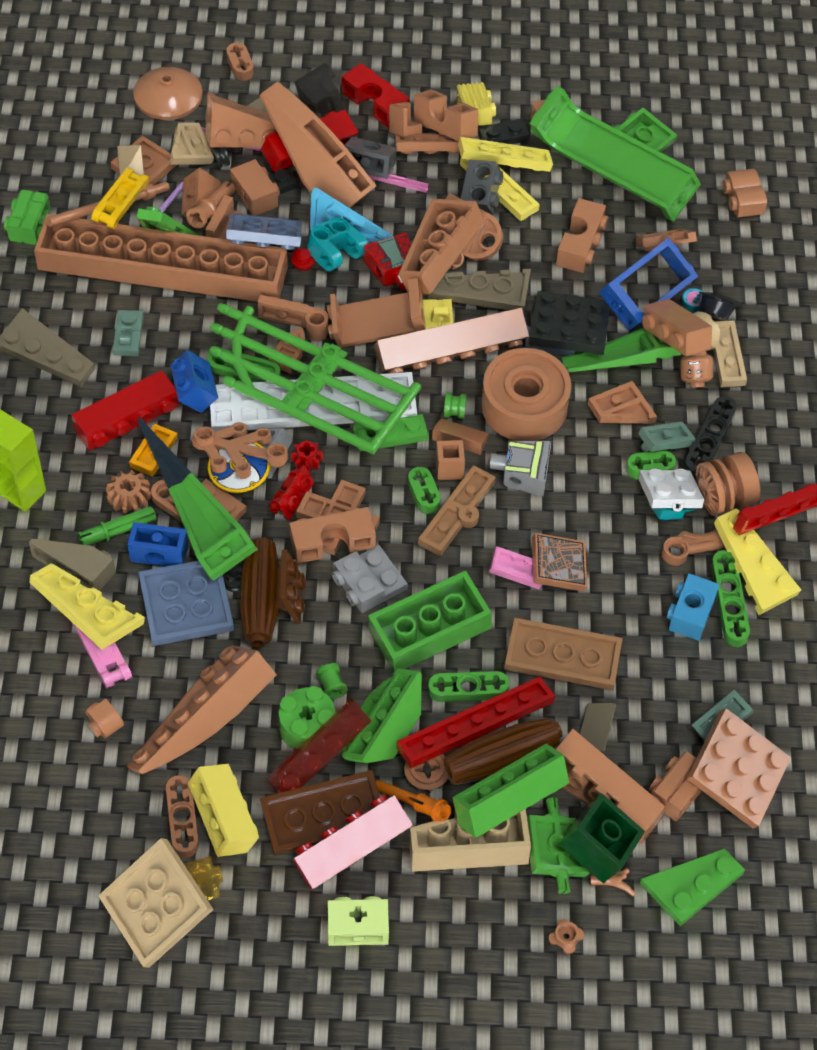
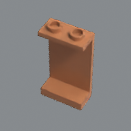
[327,278,426,348]

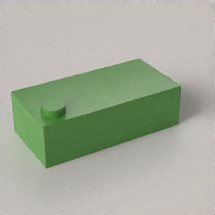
[368,571,492,673]

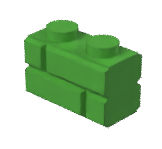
[4,190,50,245]

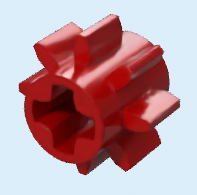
[291,440,323,472]

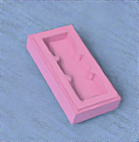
[489,546,542,589]

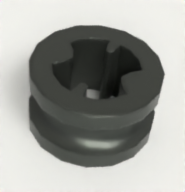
[211,147,230,169]
[223,566,242,592]

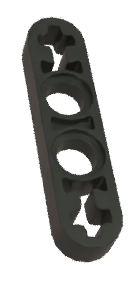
[684,396,737,478]

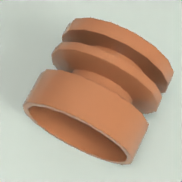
[696,452,761,516]

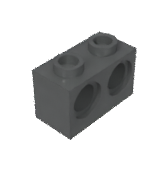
[461,160,503,215]

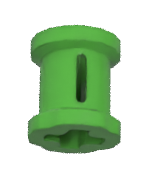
[315,663,348,700]

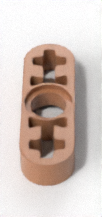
[166,775,199,858]

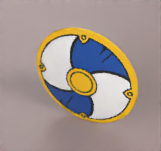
[208,442,271,493]

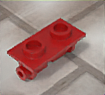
[269,465,314,521]

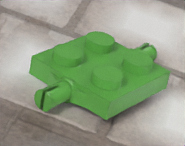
[527,797,590,894]

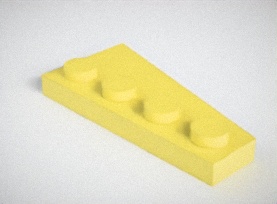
[714,508,801,615]
[29,563,145,650]

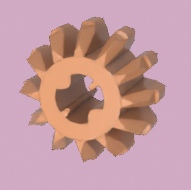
[106,470,151,515]

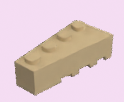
[409,809,531,872]

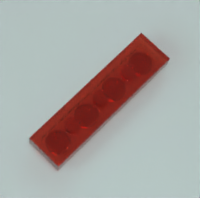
[267,699,372,792]

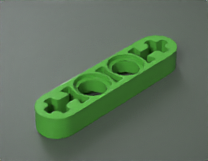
[711,550,750,647]

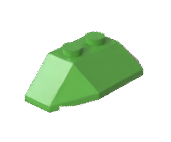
[341,668,422,763]

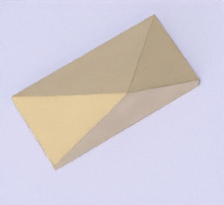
[117,144,144,175]

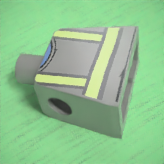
[490,441,551,496]

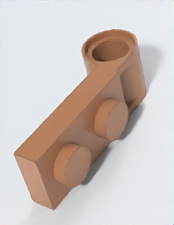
[257,295,328,341]

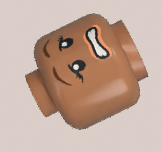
[680,351,713,387]

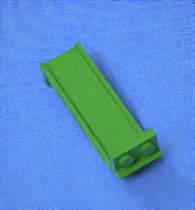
[529,86,701,222]

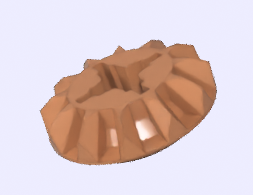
[404,754,449,792]

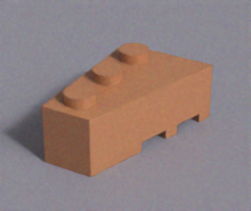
[205,92,277,148]

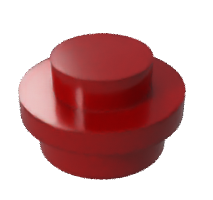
[291,248,315,271]

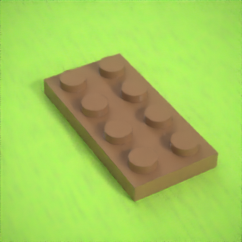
[504,618,623,691]

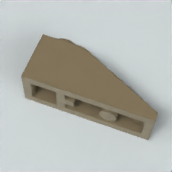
[29,539,116,591]

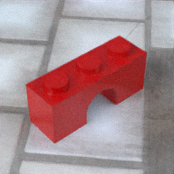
[341,63,410,128]

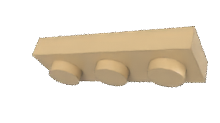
[713,321,747,387]

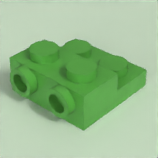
[614,108,678,152]

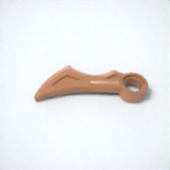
[661,529,726,566]

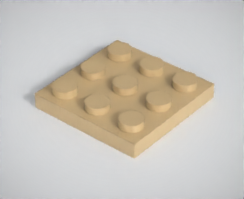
[98,838,214,968]

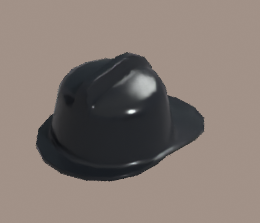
[698,292,742,321]

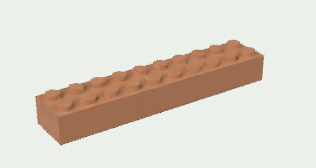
[34,214,288,302]

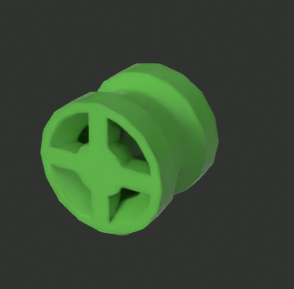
[444,392,466,420]

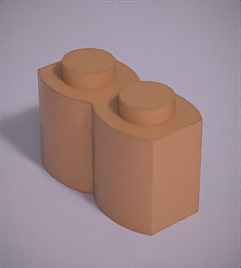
[722,168,767,217]

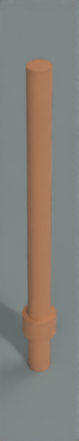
[46,182,170,227]

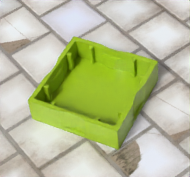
[0,409,46,512]

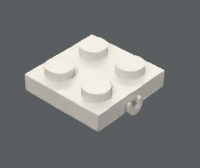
[639,469,704,512]

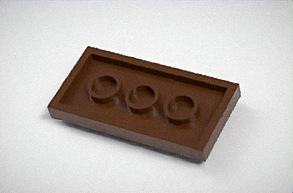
[260,770,380,856]

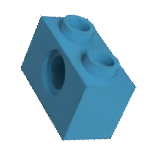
[667,574,720,641]

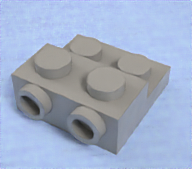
[332,545,408,613]

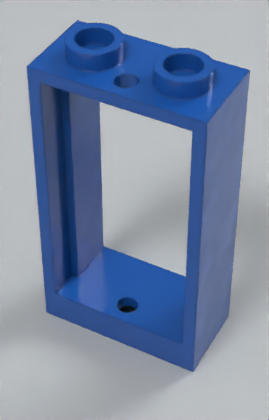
[599,237,698,331]

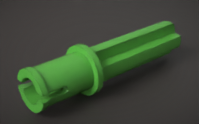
[77,507,156,545]

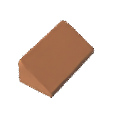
[432,418,489,455]

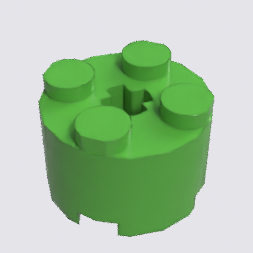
[279,686,336,754]

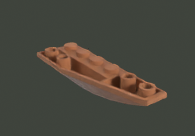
[259,81,376,208]
[127,645,277,774]

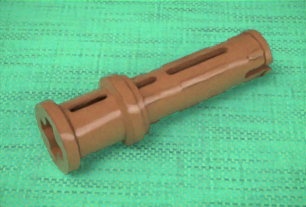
[186,181,235,228]

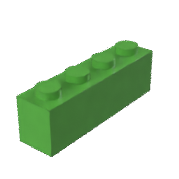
[452,744,569,838]

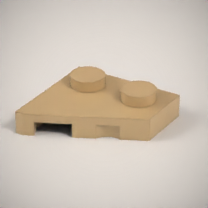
[170,123,214,165]

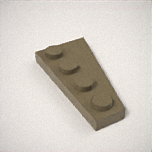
[427,269,531,312]
[0,308,95,387]

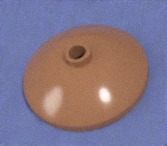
[133,67,203,120]

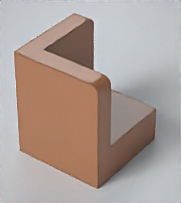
[389,102,422,136]

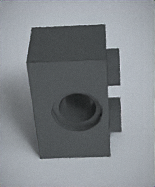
[345,137,397,179]

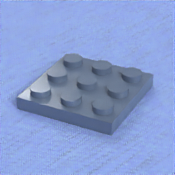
[226,213,302,249]
[138,561,234,646]

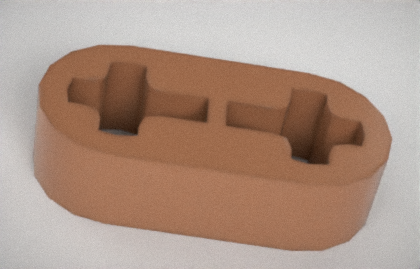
[226,43,254,81]

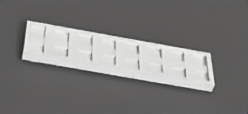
[210,372,417,432]

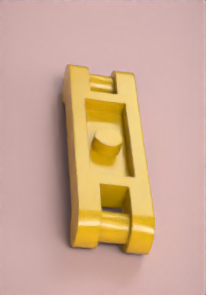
[91,167,150,230]

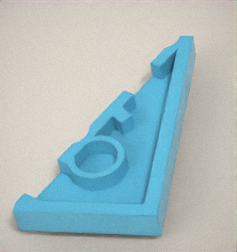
[310,187,393,243]

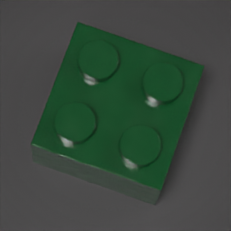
[559,793,645,884]

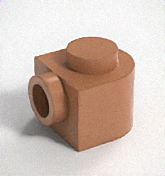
[85,699,124,739]

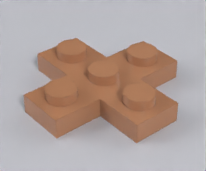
[296,480,380,555]

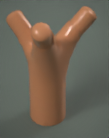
[591,868,636,897]

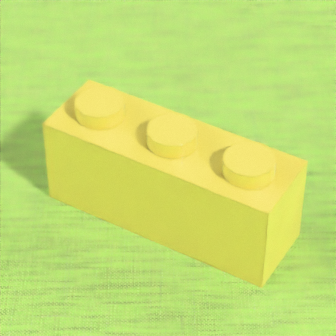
[188,764,259,857]

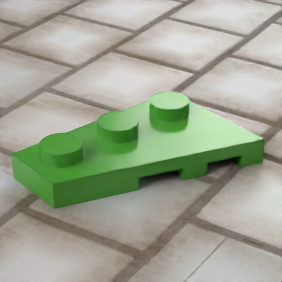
[137,207,199,236]
[640,849,745,926]

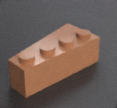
[399,199,484,295]
[556,729,665,843]

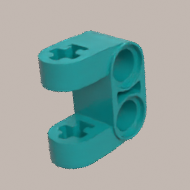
[306,217,369,271]

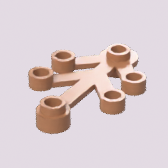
[192,422,288,479]

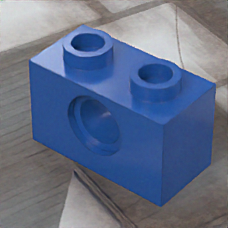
[170,350,219,413]
[128,522,189,567]

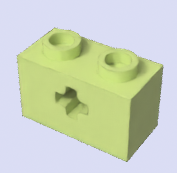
[328,896,389,946]

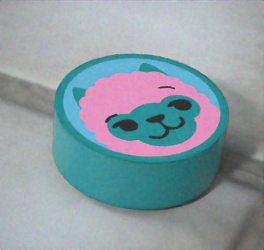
[681,288,703,313]

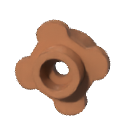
[549,919,584,954]

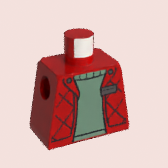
[364,232,411,290]

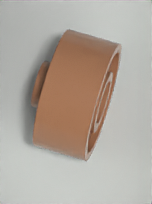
[481,348,571,441]

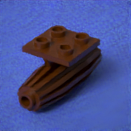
[240,537,306,648]
[443,718,563,785]

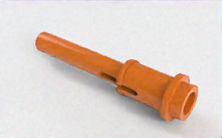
[376,780,451,822]

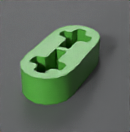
[626,451,676,479]
[408,467,441,514]

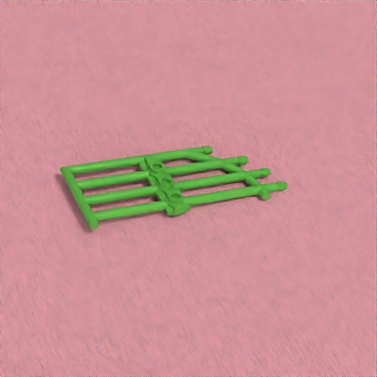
[209,303,421,455]

